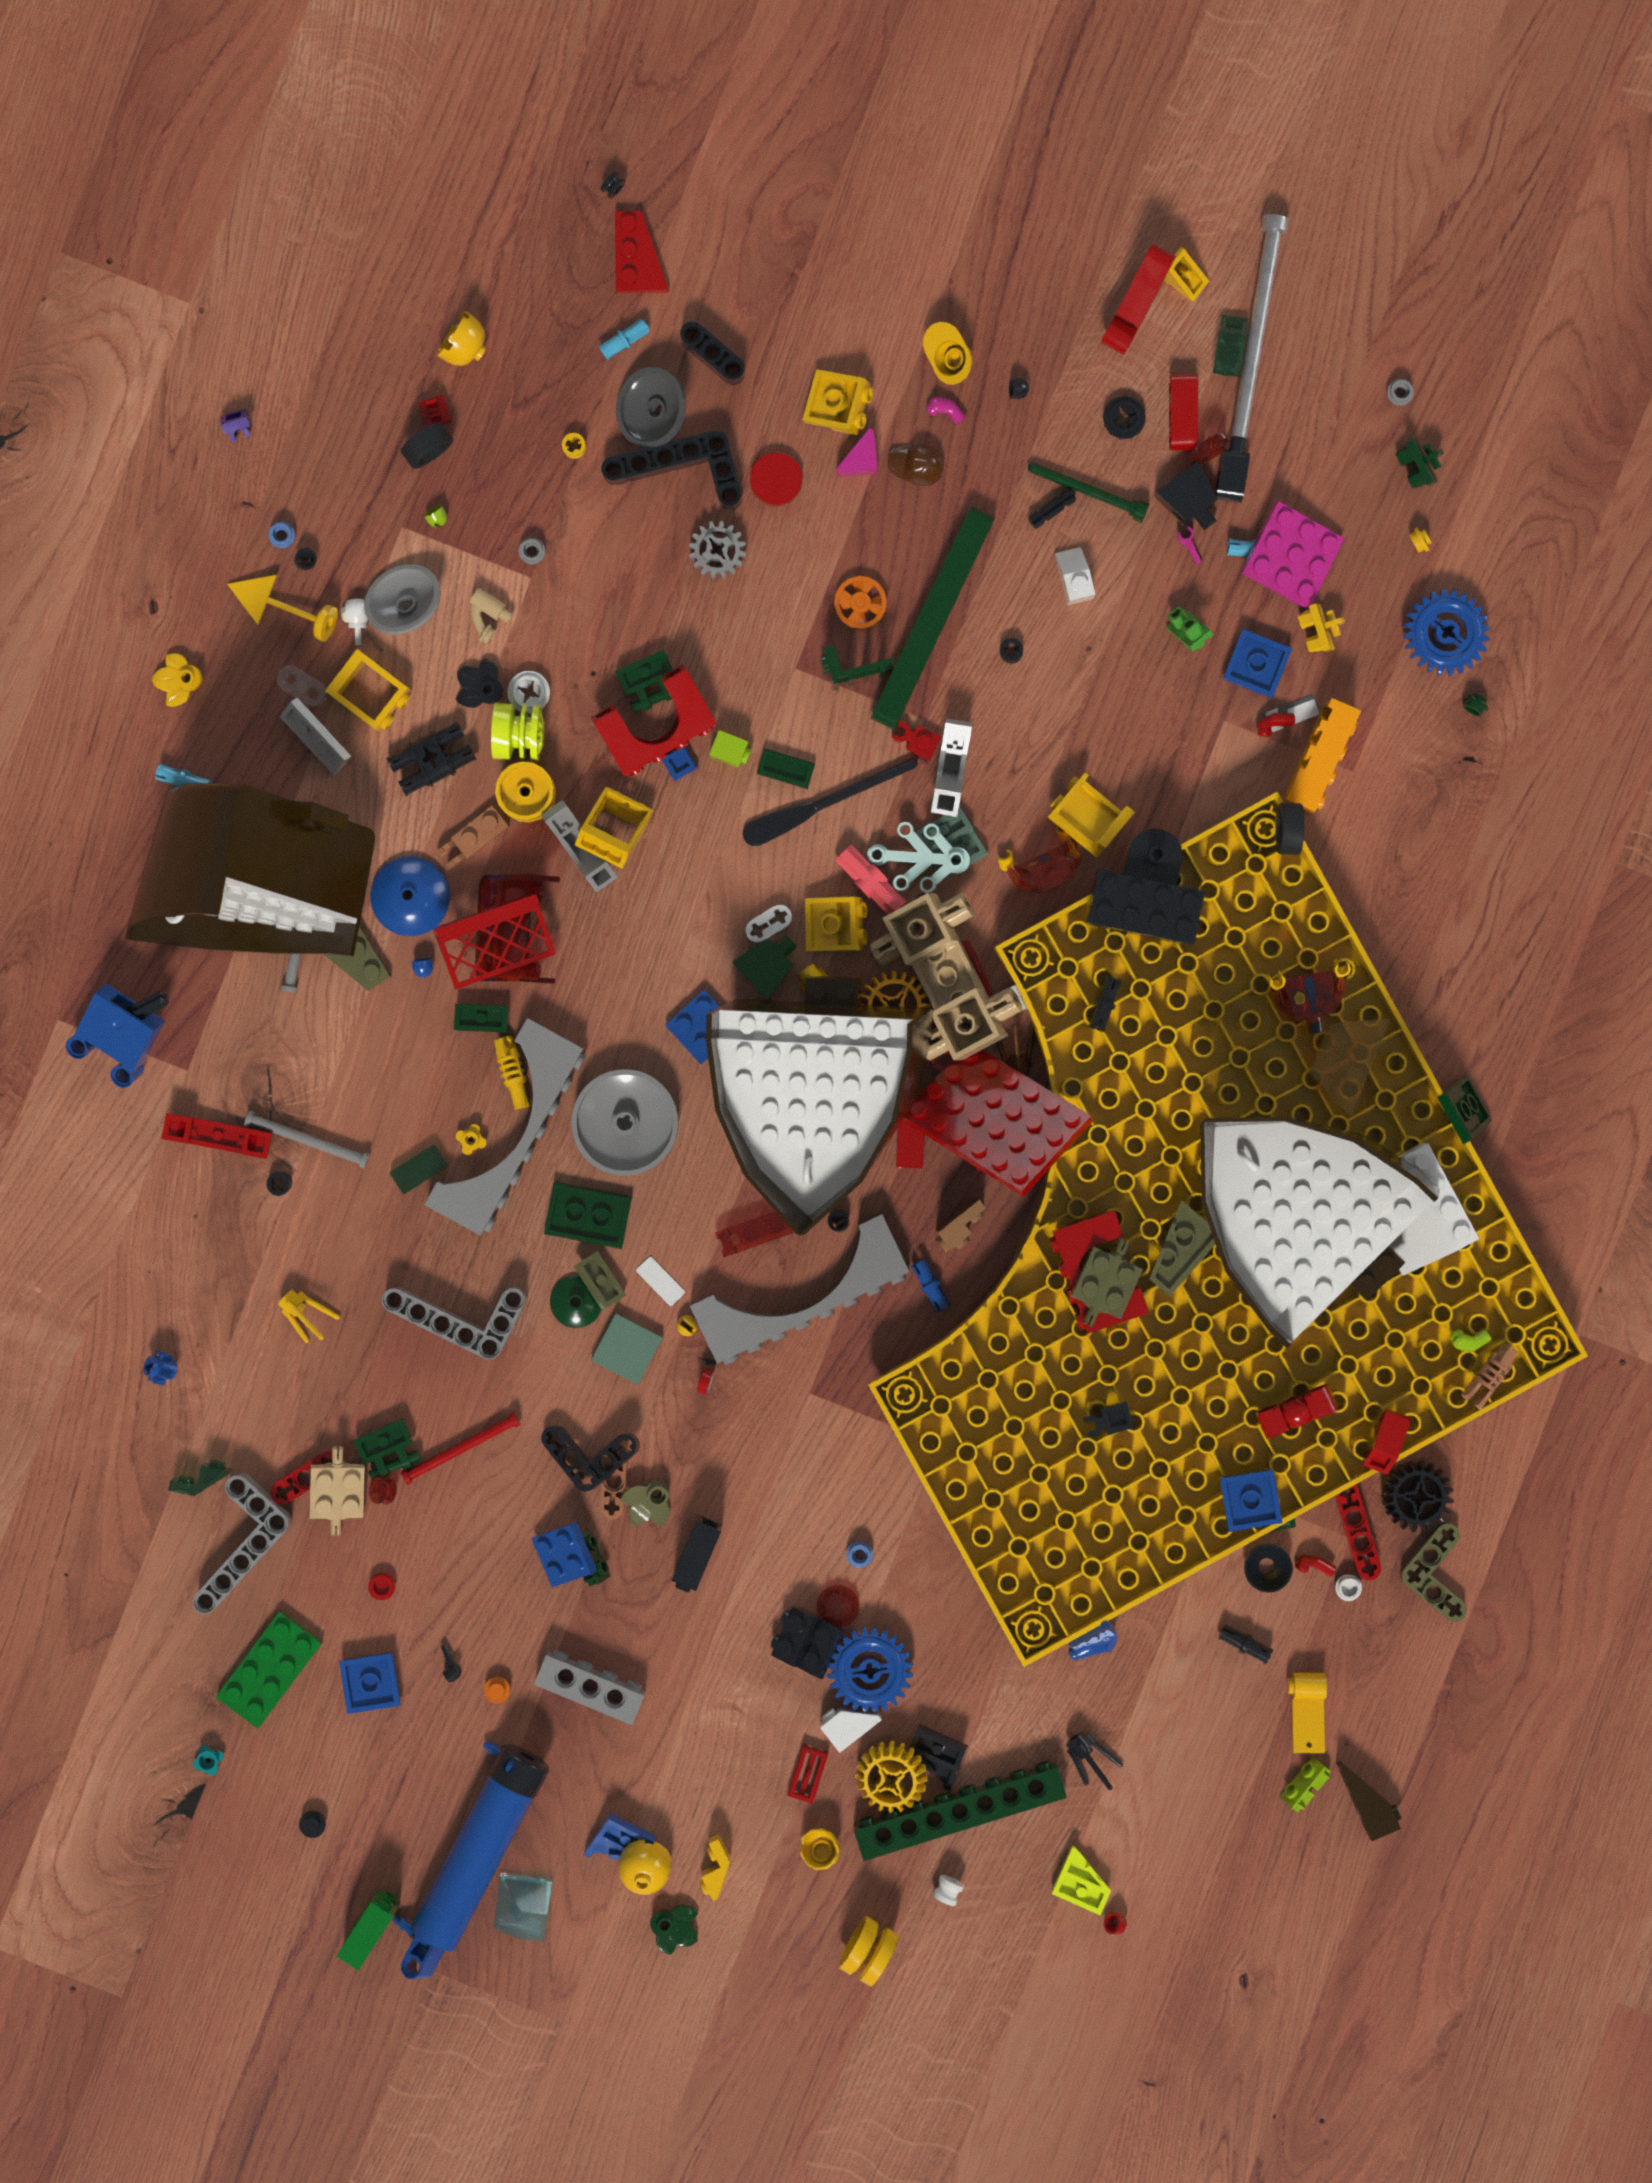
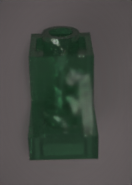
[1213,315,1248,377]
[168,1460,232,1496]

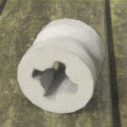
[932,1874,964,1906]

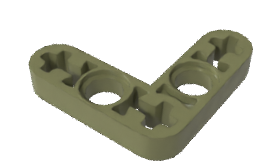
[1400,1522,1467,1622]

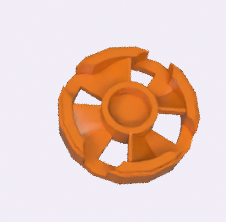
[834,576,887,630]

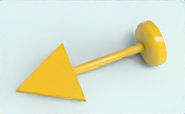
[227,575,338,642]

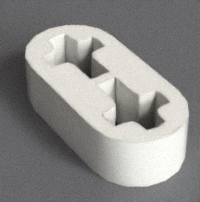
[746,905,792,943]

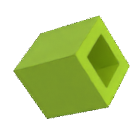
[709,730,752,769]

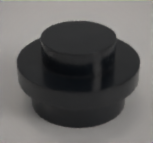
[299,1811,326,1838]

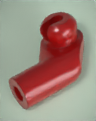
[1256,713,1295,737]
[1295,1554,1336,1577]

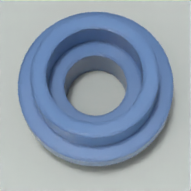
[268,522,295,549]
[846,1541,873,1568]

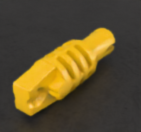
[494,1036,531,1110]

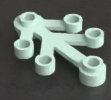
[867,822,970,893]

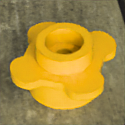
[456,1124,487,1155]

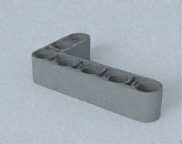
[382,1287,527,1360]
[193,1472,292,1614]

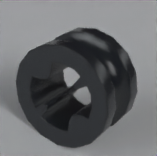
[600,171,626,199]
[1000,638,1023,664]
[266,1171,292,1196]

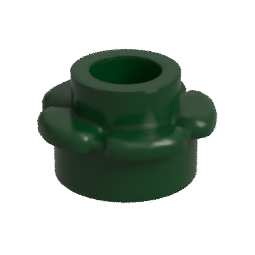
[1463,693,1489,717]

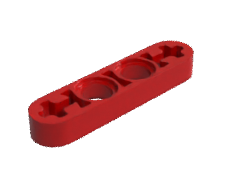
[1334,1484,1381,1581]

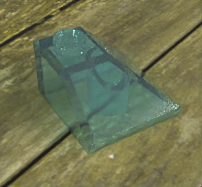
[494,1875,553,1941]

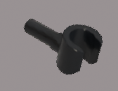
[441,1643,461,1683]

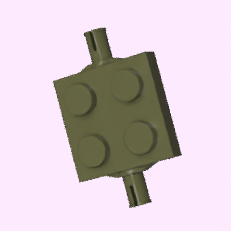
[1071,1238,1143,1327]

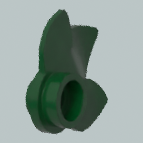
[650,1905,698,1955]

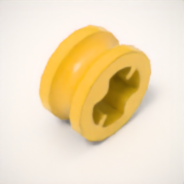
[562,433,586,459]

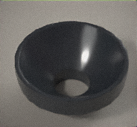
[1244,1544,1293,1593]

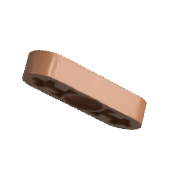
[600,1445,628,1520]

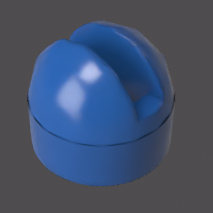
[411,958,433,978]

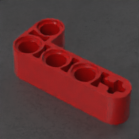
[1100,244,1176,355]

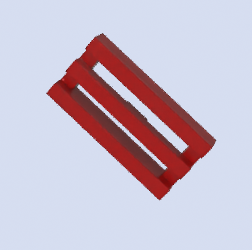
[787,1744,829,1804]

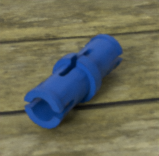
[911,1258,951,1313]

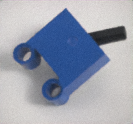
[65,984,169,1088]

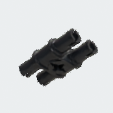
[386,721,477,796]

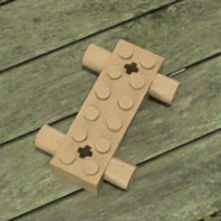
[870,893,1023,1061]

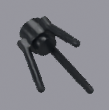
[1066,1731,1123,1790]

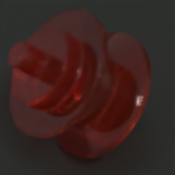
[369,1477,397,1505]

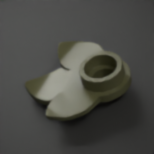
[620,1480,670,1526]

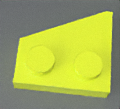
[1051,1845,1111,1915]

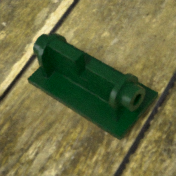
[581,1528,610,1587]

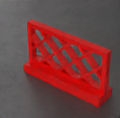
[432,893,556,990]

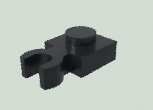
[1083,1401,1134,1436]

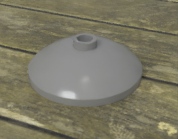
[364,564,441,635]

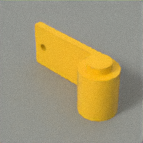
[1287,1672,1327,1753]

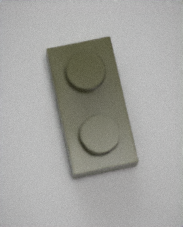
[574,1251,626,1311]

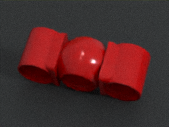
[1255,1384,1339,1439]

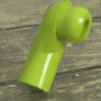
[1450,1329,1492,1352]

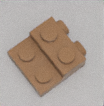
[936,1198,986,1253]

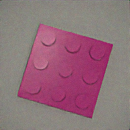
[1240,501,1345,610]

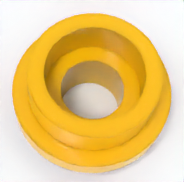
[1409,527,1432,553]

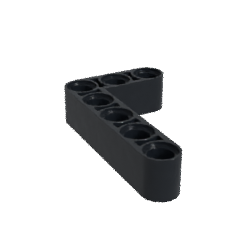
[601,431,742,511]

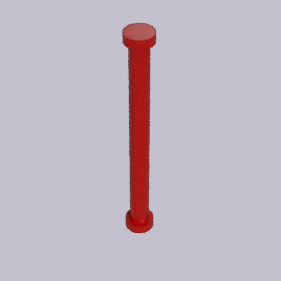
[401,1411,521,1485]

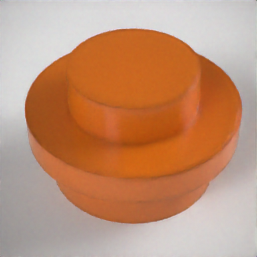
[484,1677,511,1704]

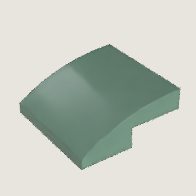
[915,806,988,882]

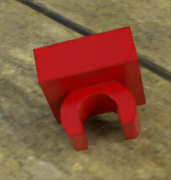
[418,395,452,427]

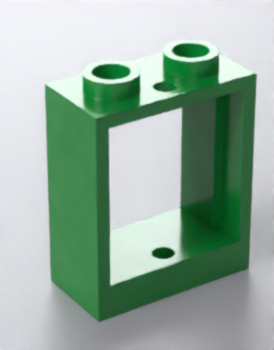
[336,1890,400,1971]

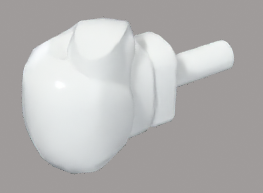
[341,598,368,645]

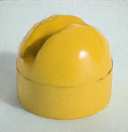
[676,1315,698,1336]

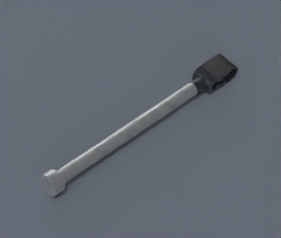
[1215,214,1289,503]

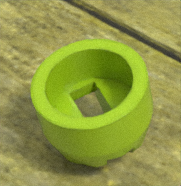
[424,505,447,528]

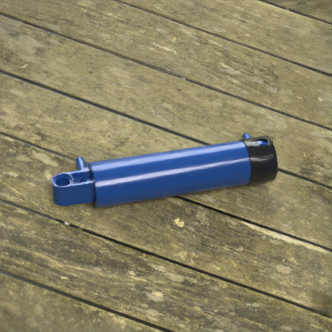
[393,1741,549,1979]

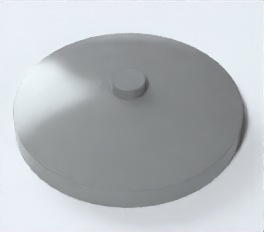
[571,1069,679,1176]

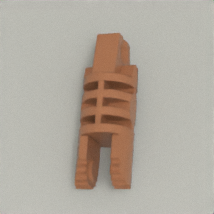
[1461,1344,1518,1410]

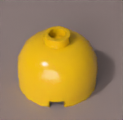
[436,311,486,366]
[618,1840,672,1895]

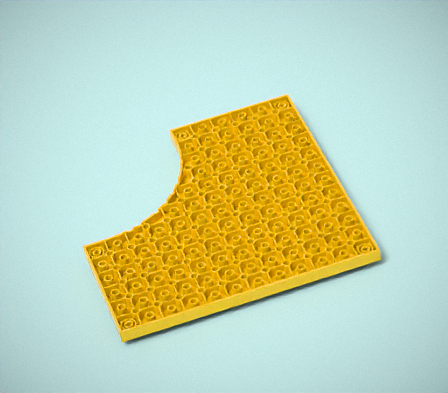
[868,791,1588,1667]

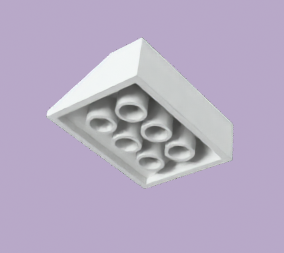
[1390,1143,1479,1276]

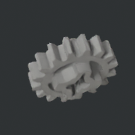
[689,521,746,580]

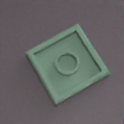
[591,1313,663,1385]

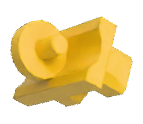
[1298,603,1345,652]

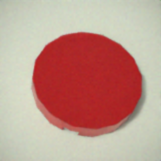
[750,452,802,506]

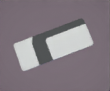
[1265,695,1319,732]

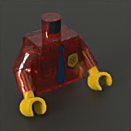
[997,826,1082,894]
[1266,959,1351,1035]

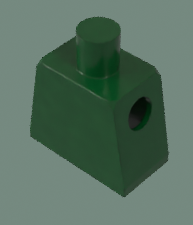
[732,935,797,1000]

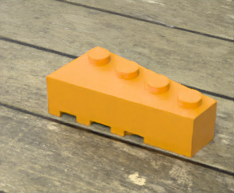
[1283,698,1361,814]

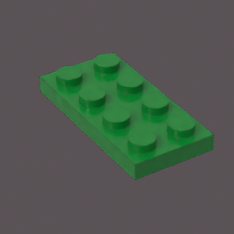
[216,1611,323,1729]

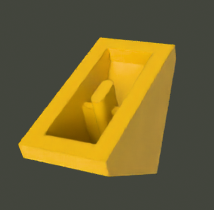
[1164,247,1209,302]

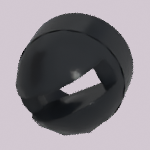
[1009,378,1030,399]
[294,548,317,571]
[828,1210,850,1233]

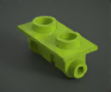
[1280,1756,1331,1812]

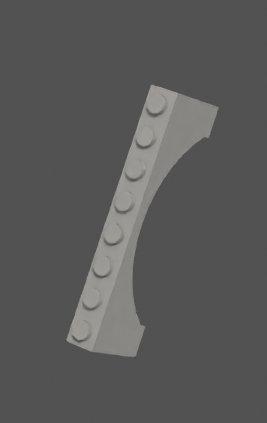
[424,1018,586,1236]
[690,1213,909,1365]

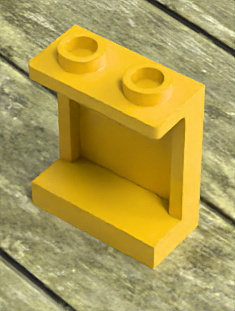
[1048,772,1135,858]

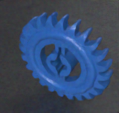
[1402,589,1491,676]
[826,1626,913,1714]

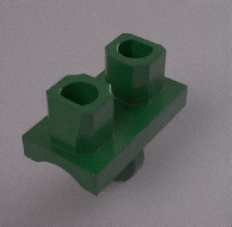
[1396,439,1444,488]

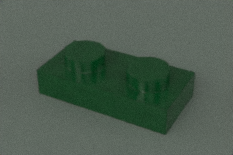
[454,1004,509,1033]

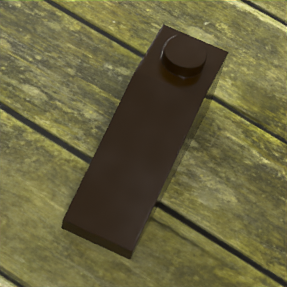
[1336,1761,1402,1841]

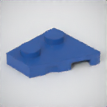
[584,1813,656,1859]

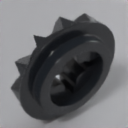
[1103,397,1146,440]

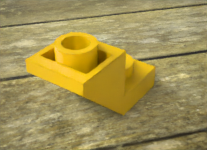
[699,1833,731,1901]

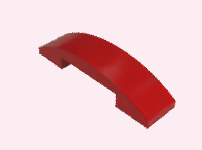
[161,1113,272,1159]

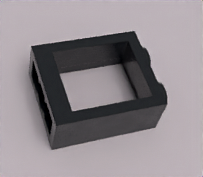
[671,1515,723,1592]

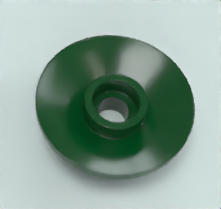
[550,1275,601,1328]

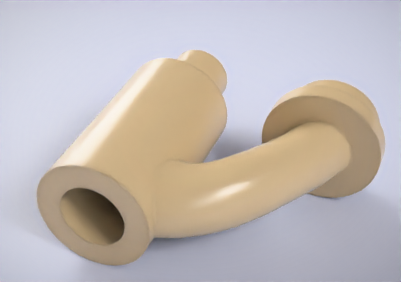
[470,588,513,645]

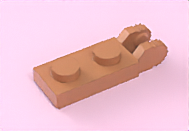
[436,806,509,871]

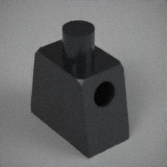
[1155,461,1217,531]

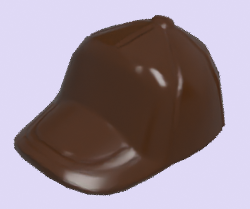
[888,445,945,486]

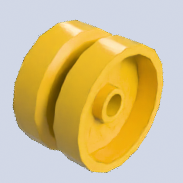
[495,762,557,823]
[838,1916,899,1987]

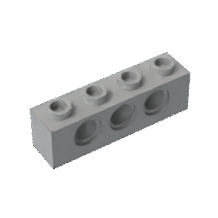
[534,1650,646,1725]

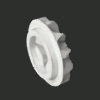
[507,671,550,714]

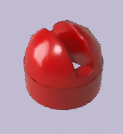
[1104,1912,1127,1935]

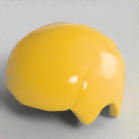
[800,1828,840,1870]

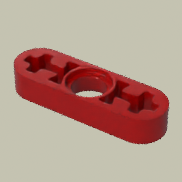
[270,1451,338,1505]

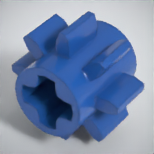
[143,1351,177,1385]

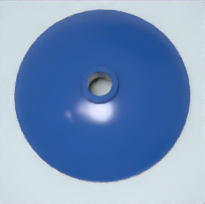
[370,857,450,936]

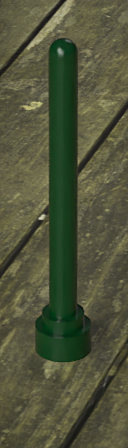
[1028,462,1150,523]

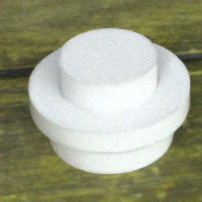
[1335,1574,1362,1601]

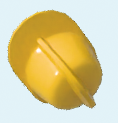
[923,322,973,385]

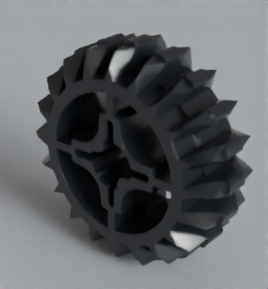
[1381,1460,1454,1532]

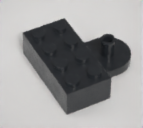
[1085,829,1205,946]

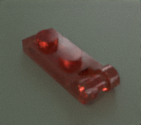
[715,1211,793,1257]

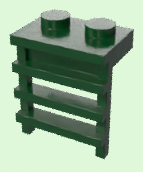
[820,645,895,691]

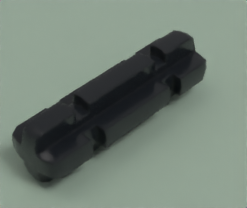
[1028,489,1076,529]

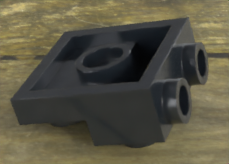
[770,1606,844,1679]

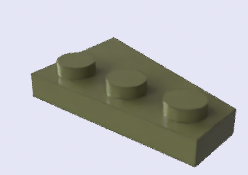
[1149,1200,1215,1297]

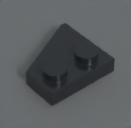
[909,1724,968,1792]

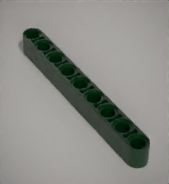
[870,506,995,730]

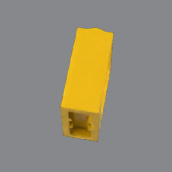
[325,649,411,732]
[575,787,653,869]

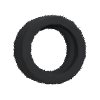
[401,422,453,469]
[1276,803,1305,855]

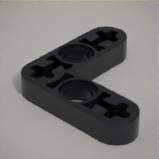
[541,1425,640,1492]

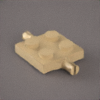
[309,1446,365,1536]

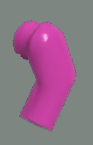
[926,397,966,425]

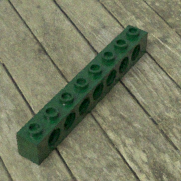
[854,1761,1067,1862]

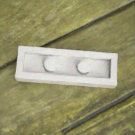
[280,698,351,775]

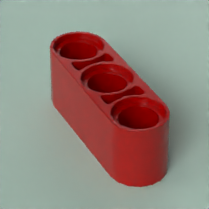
[1169,373,1198,450]

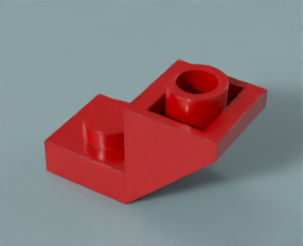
[1362,1408,1411,1475]

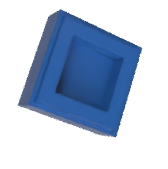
[662,747,698,781]

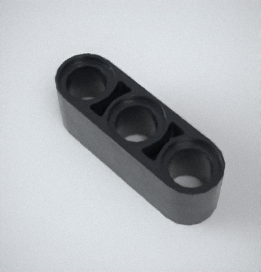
[680,321,745,385]

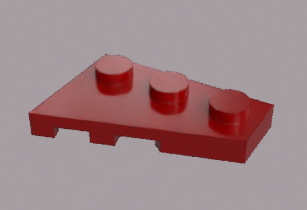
[615,211,669,293]

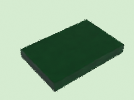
[1437,1075,1492,1144]
[544,1182,632,1249]

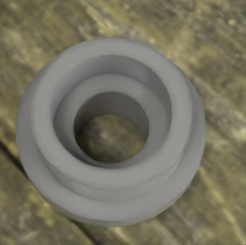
[1387,379,1414,406]
[519,538,545,565]

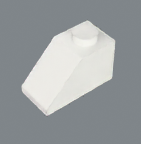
[1055,547,1096,605]
[820,1707,882,1753]

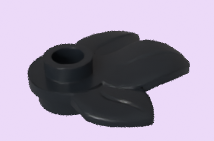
[456,658,503,708]

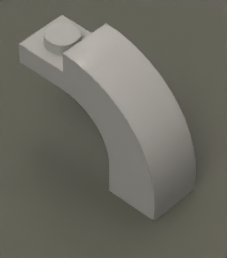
[931,718,972,817]
[541,800,618,893]

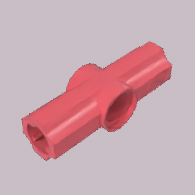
[835,845,907,915]

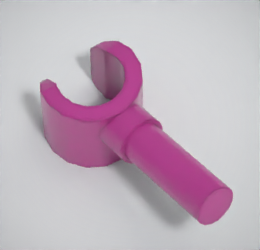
[1177,526,1202,564]

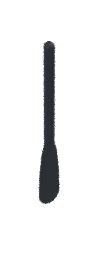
[742,758,918,846]

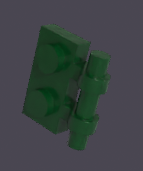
[615,650,673,713]
[353,1418,421,1481]

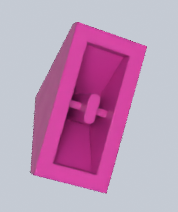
[836,428,878,477]

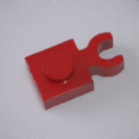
[891,721,941,762]

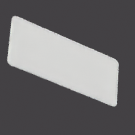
[636,1257,685,1306]

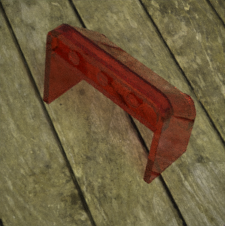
[475,874,560,984]

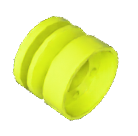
[491,703,545,761]

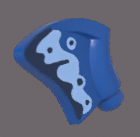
[1068,1621,1117,1660]

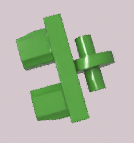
[1166,606,1213,652]

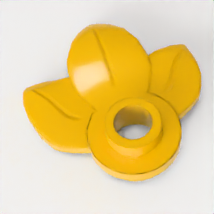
[152,653,203,707]

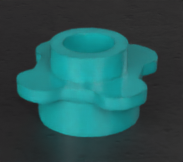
[193,1745,224,1776]

